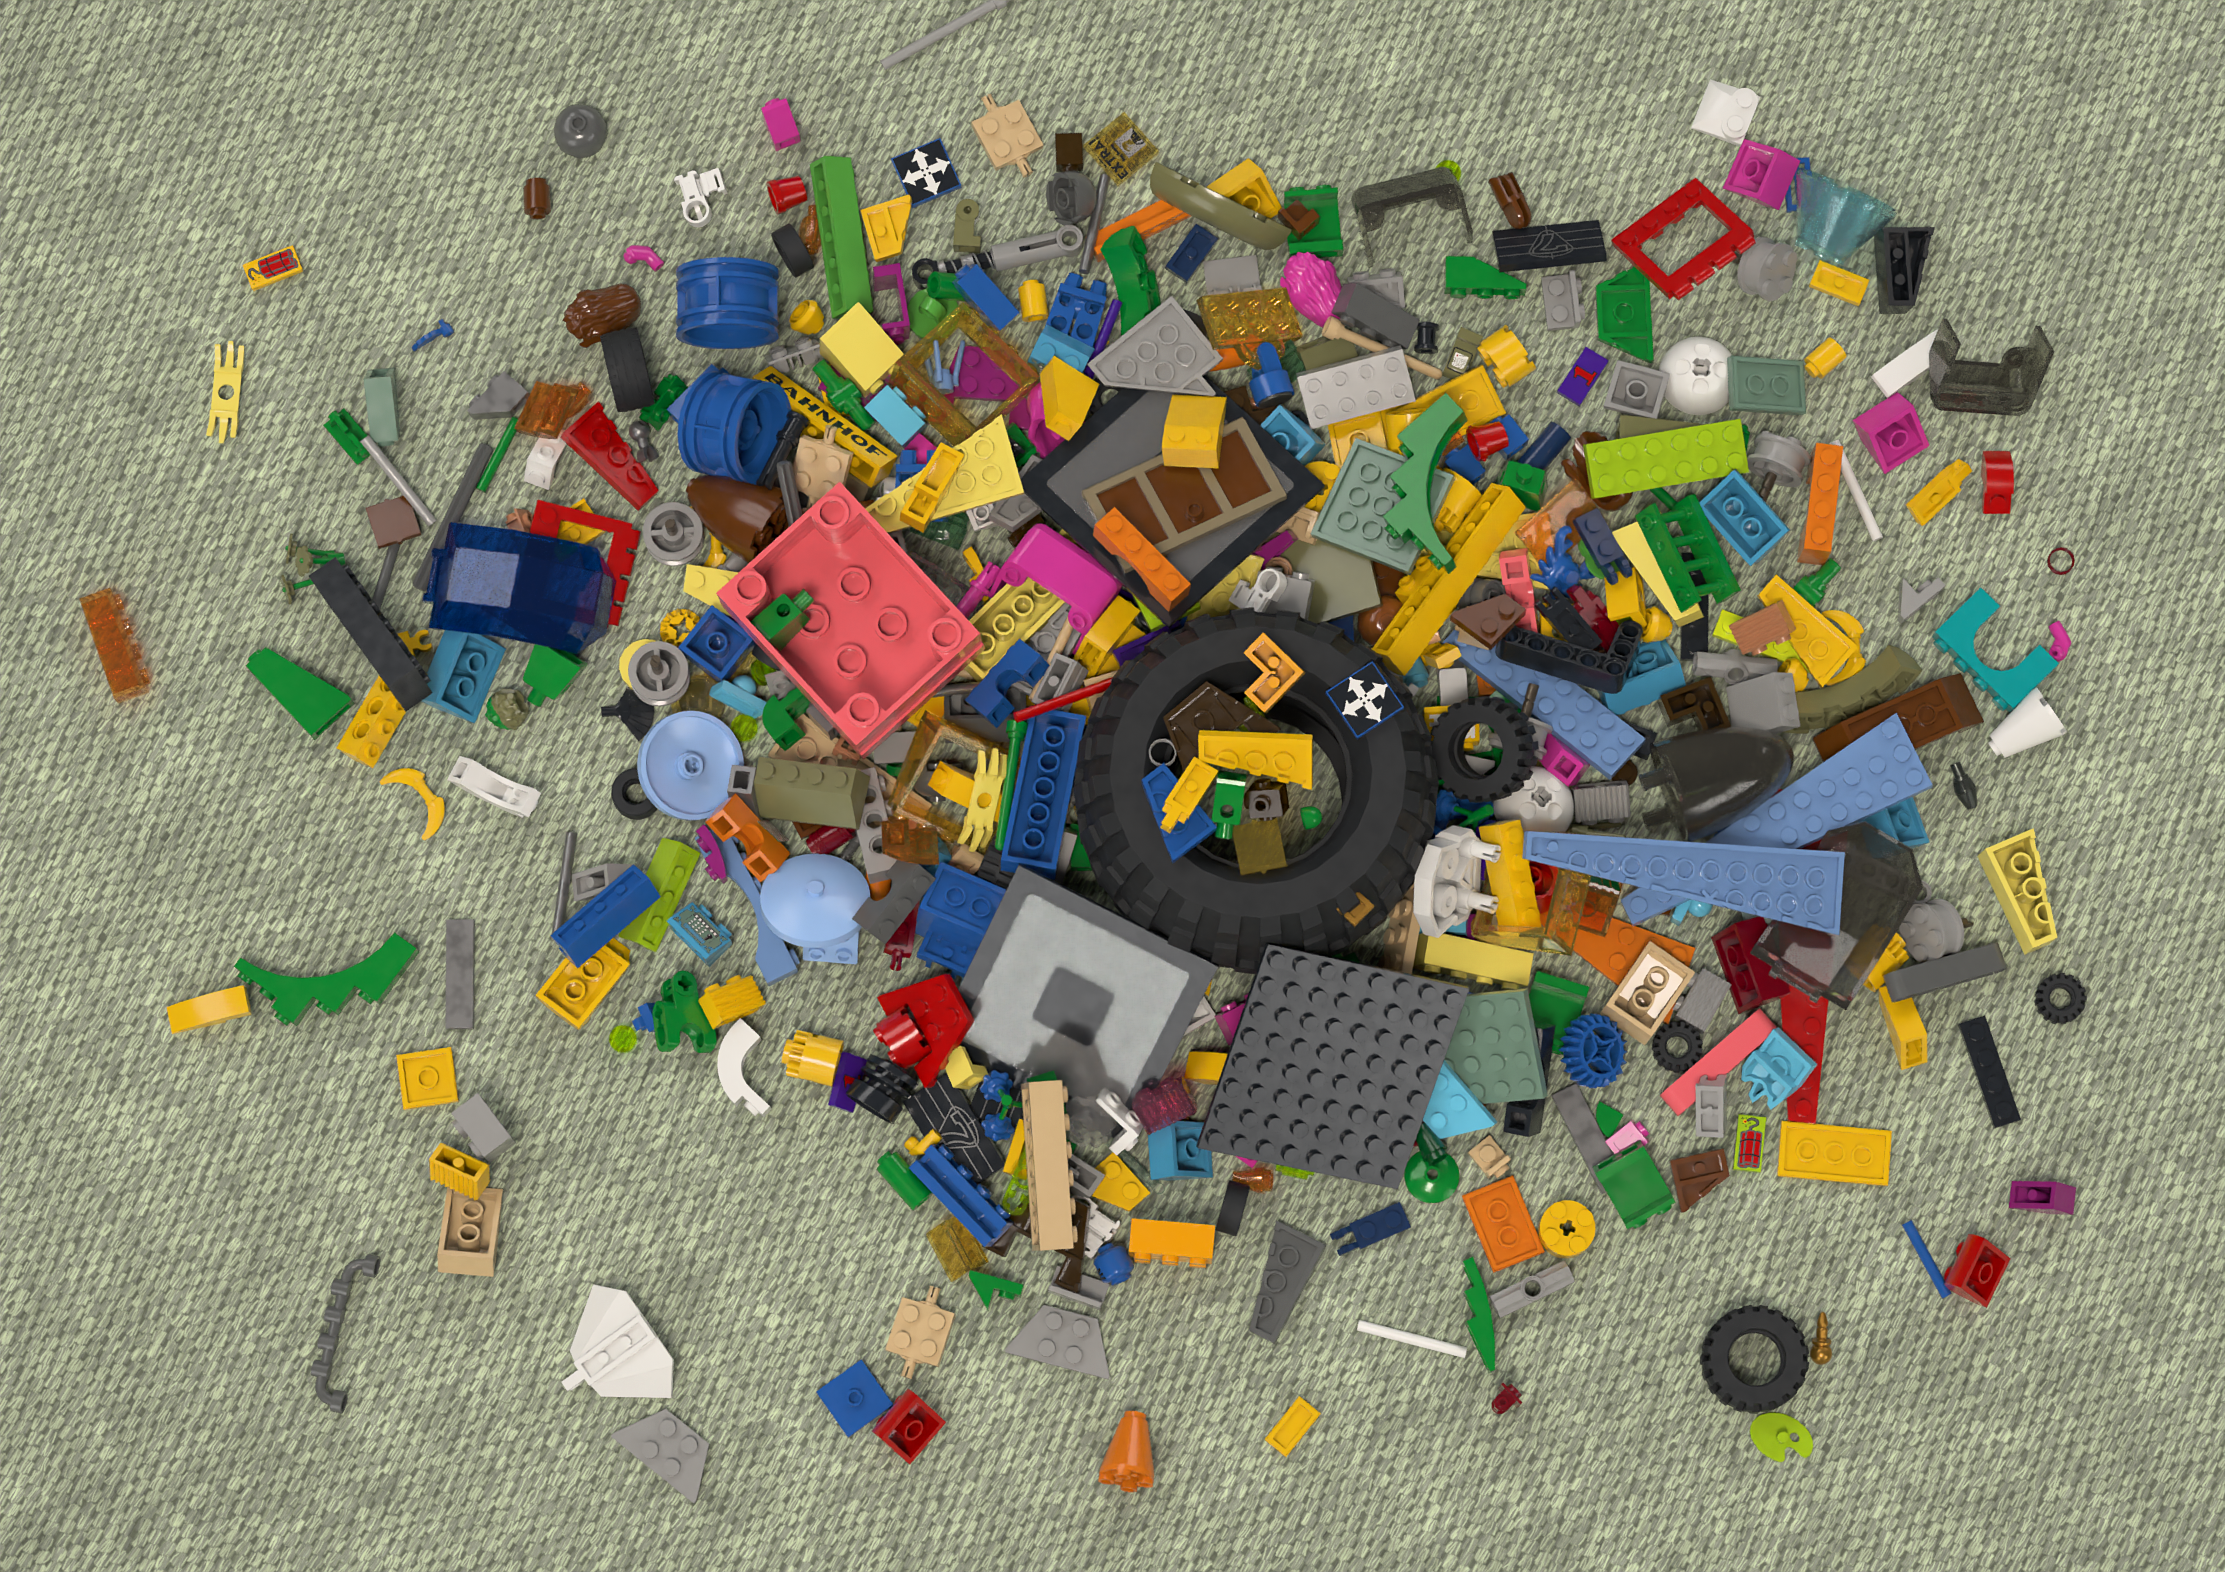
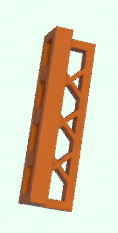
[1094,200,1191,262]

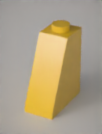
[1040,356,1099,441]
[1073,595,1141,679]
[928,761,1013,823]
[1878,985,1927,1070]

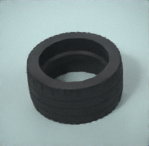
[600,327,655,412]

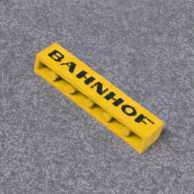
[752,366,897,488]

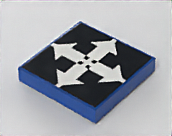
[891,138,962,208]
[1325,661,1404,739]

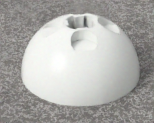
[1659,337,1732,415]
[1493,766,1574,833]

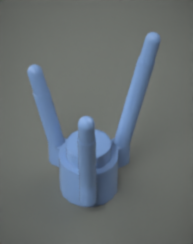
[919,339,965,395]

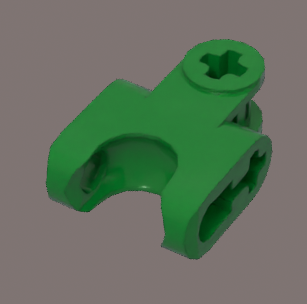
[652,970,717,1053]

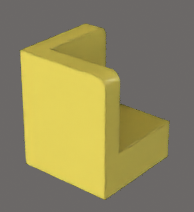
[945,1046,989,1090]

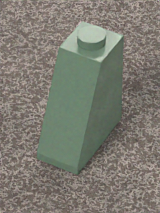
[363,367,400,446]

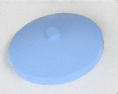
[637,711,744,821]
[760,854,870,948]

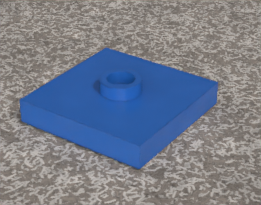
[816,1359,893,1438]

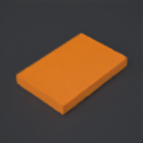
[1462,1175,1545,1273]

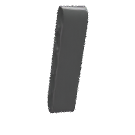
[1883,942,2007,1003]

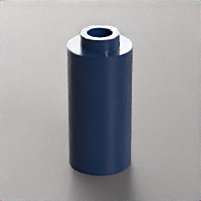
[1517,422,1571,471]

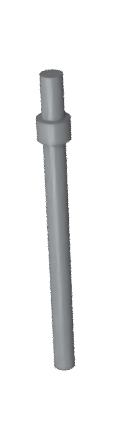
[880,0,1011,70]

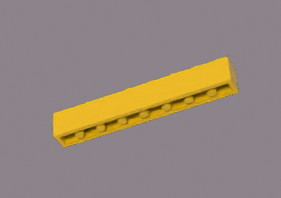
[1372,483,1526,676]

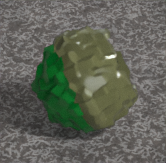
[485,688,530,730]

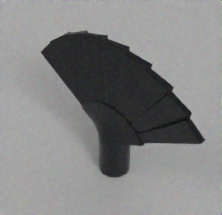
[601,686,654,742]

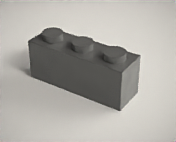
[1331,283,1420,349]

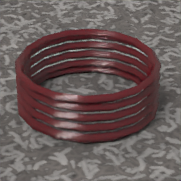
[2047,547,2075,575]

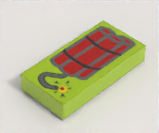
[1732,1114,1766,1173]

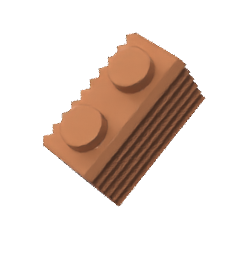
[1729,600,1796,656]

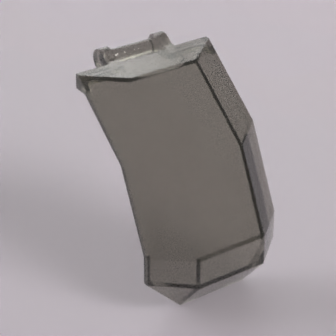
[1750,821,1923,1010]

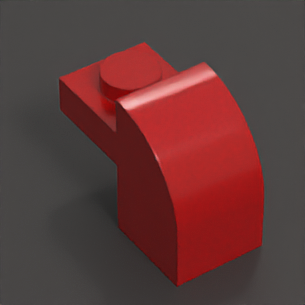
[1981,451,2014,514]

